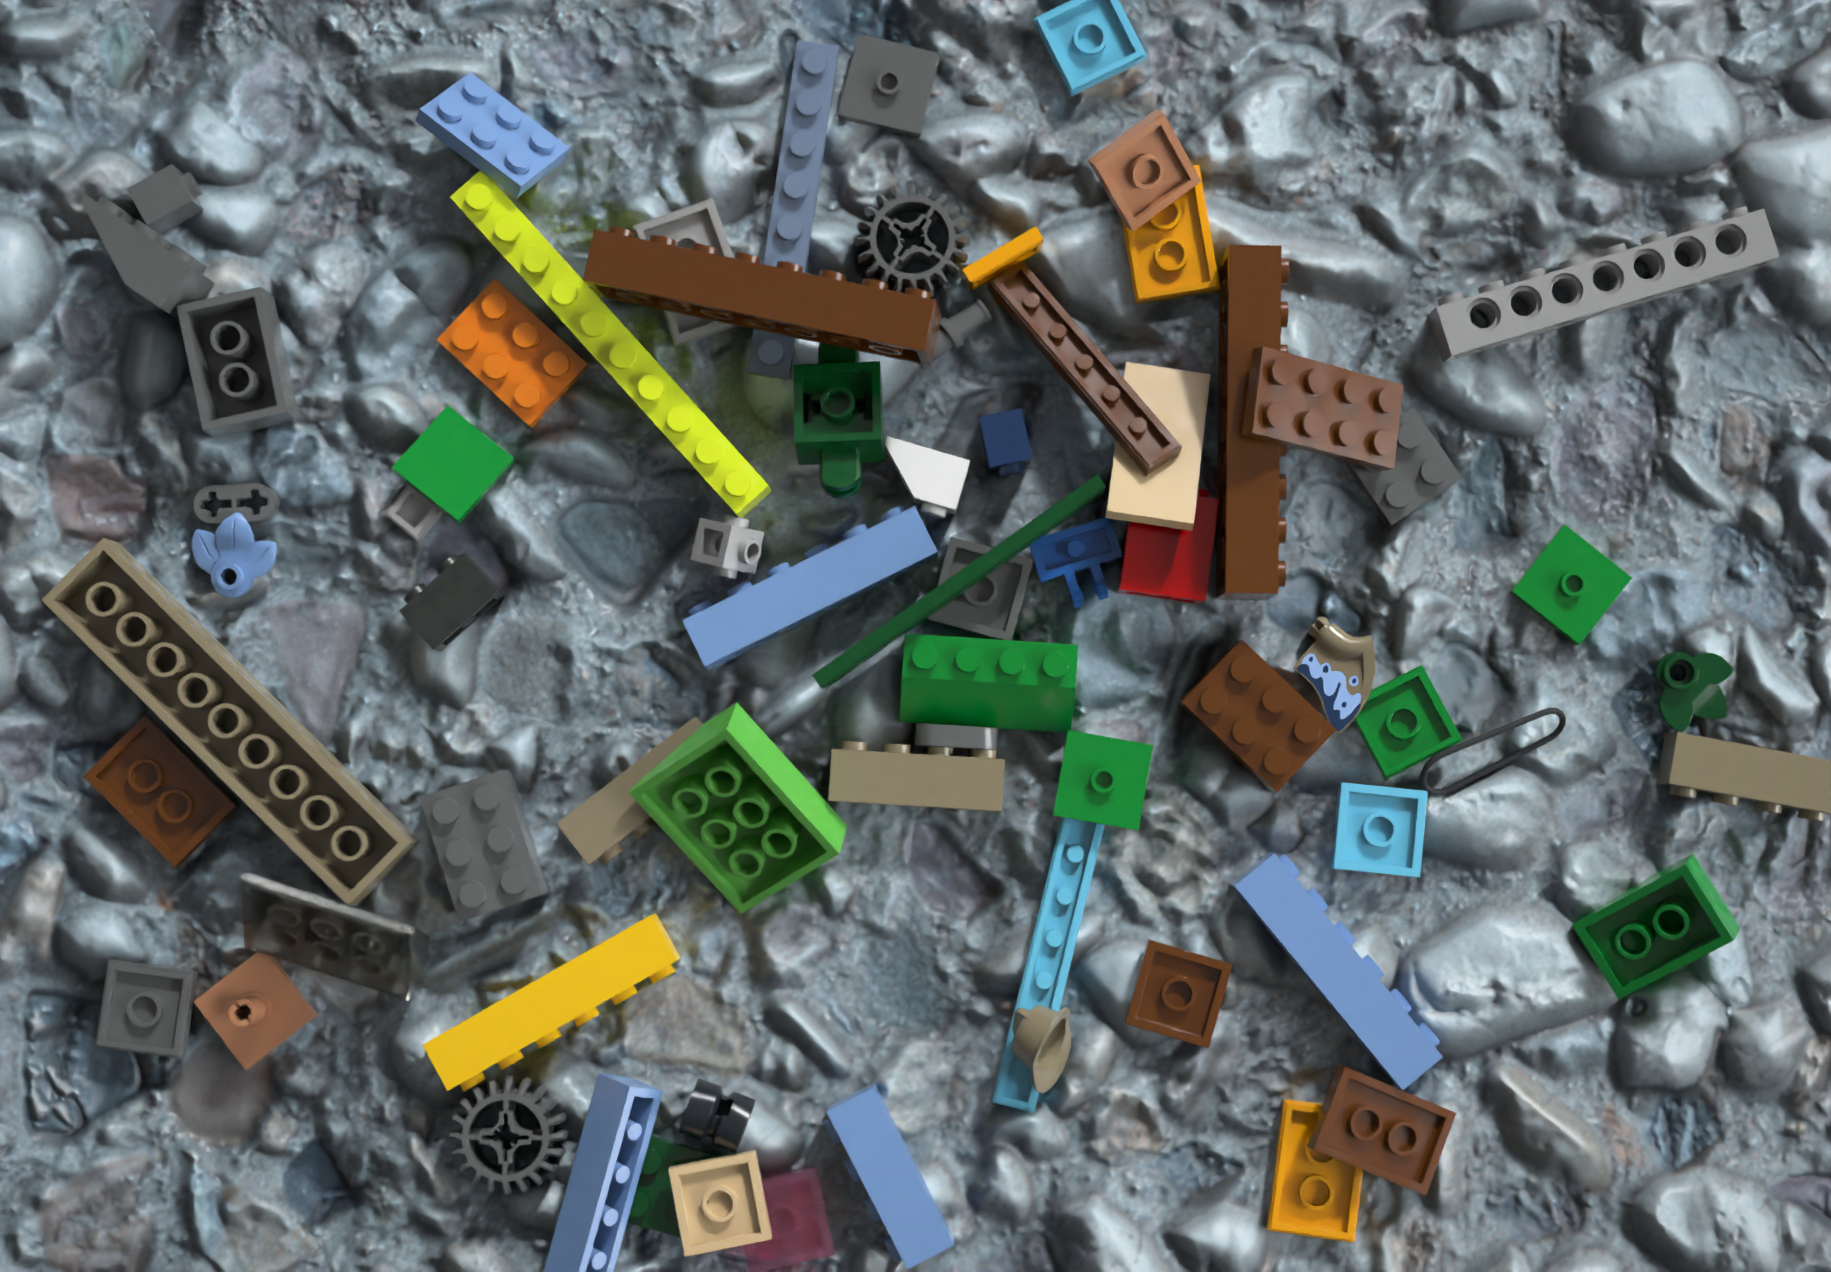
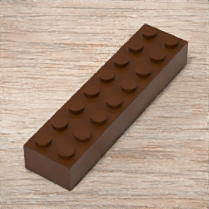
[583,226,942,366]
[1215,245,1289,601]

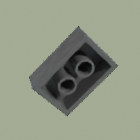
[176,287,300,438]
[419,770,550,922]

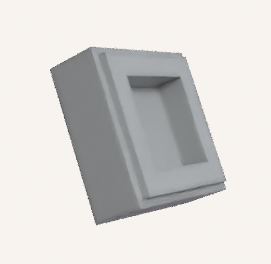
[384,485,443,542]

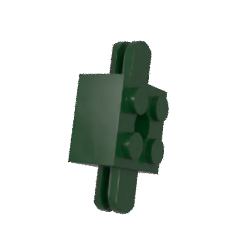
[794,343,885,499]

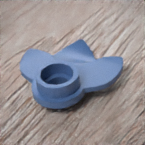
[192,512,277,598]

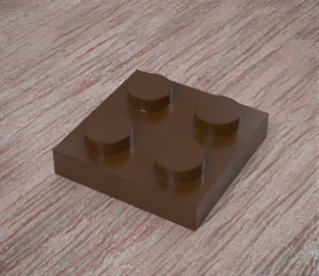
[1124,939,1233,1048]

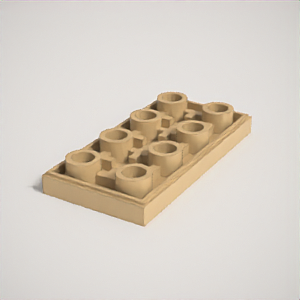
[1105,362,1210,531]

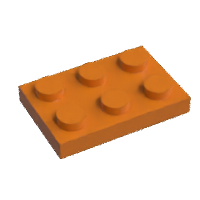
[436,278,590,428]

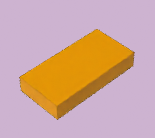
[962,226,1044,291]

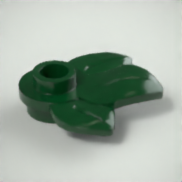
[1655,651,1734,732]

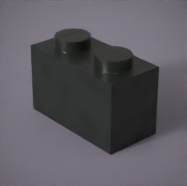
[399,554,505,652]

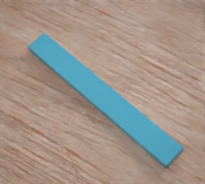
[992,817,1105,1113]

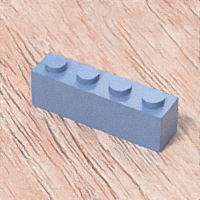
[823,1083,954,1270]

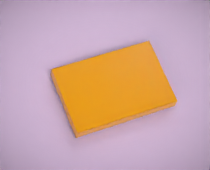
[1120,165,1220,305]
[1266,1098,1363,1243]

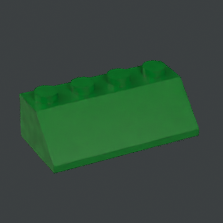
[899,634,1078,733]

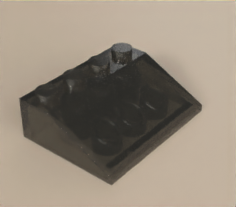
[241,872,430,1001]

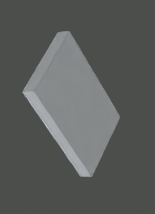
[633,198,735,347]

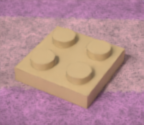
[668,1150,772,1257]

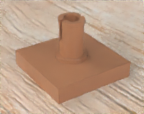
[1088,109,1201,232]
[194,947,318,1070]

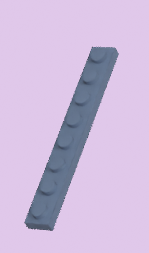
[747,40,840,380]

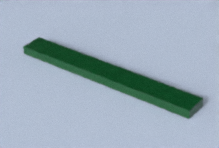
[812,474,1106,690]

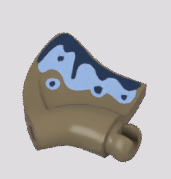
[1293,617,1376,734]

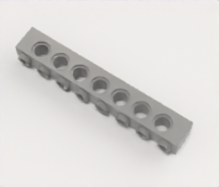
[1428,207,1780,363]

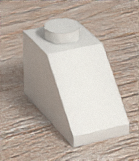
[885,436,970,518]

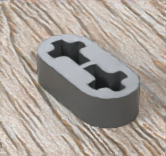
[193,483,280,526]
[915,724,998,750]

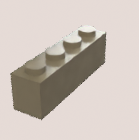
[557,717,703,866]
[1656,732,1831,822]
[828,741,1005,811]

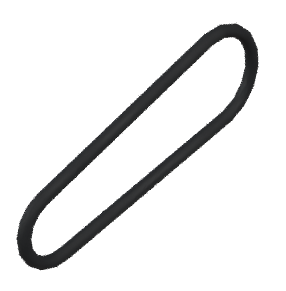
[1420,707,1566,795]

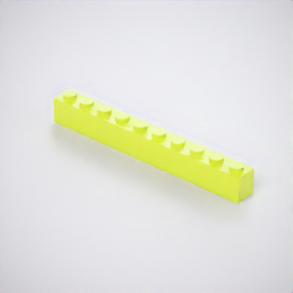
[450,171,772,518]

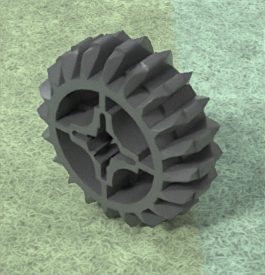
[855,184,970,297]
[449,1075,568,1195]

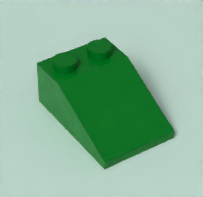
[1572,854,1740,1000]

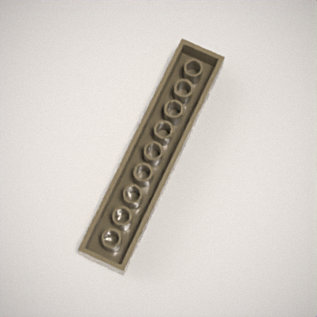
[42,538,420,906]

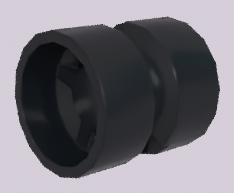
[678,1078,756,1154]

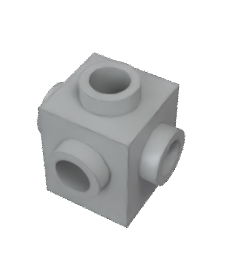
[690,514,765,579]

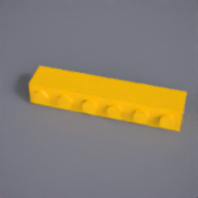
[422,913,681,1092]

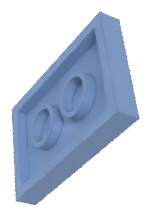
[415,73,570,198]

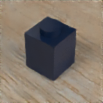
[978,408,1032,477]

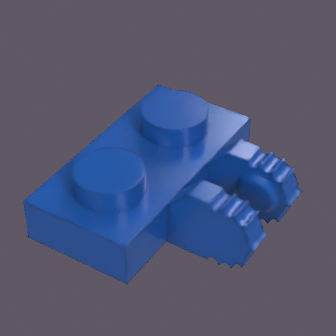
[1029,517,1123,608]

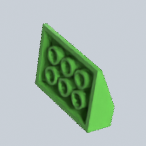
[629,702,847,914]

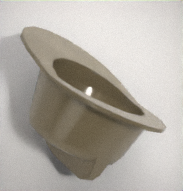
[1011,1005,1071,1093]

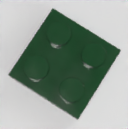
[627,1135,719,1238]

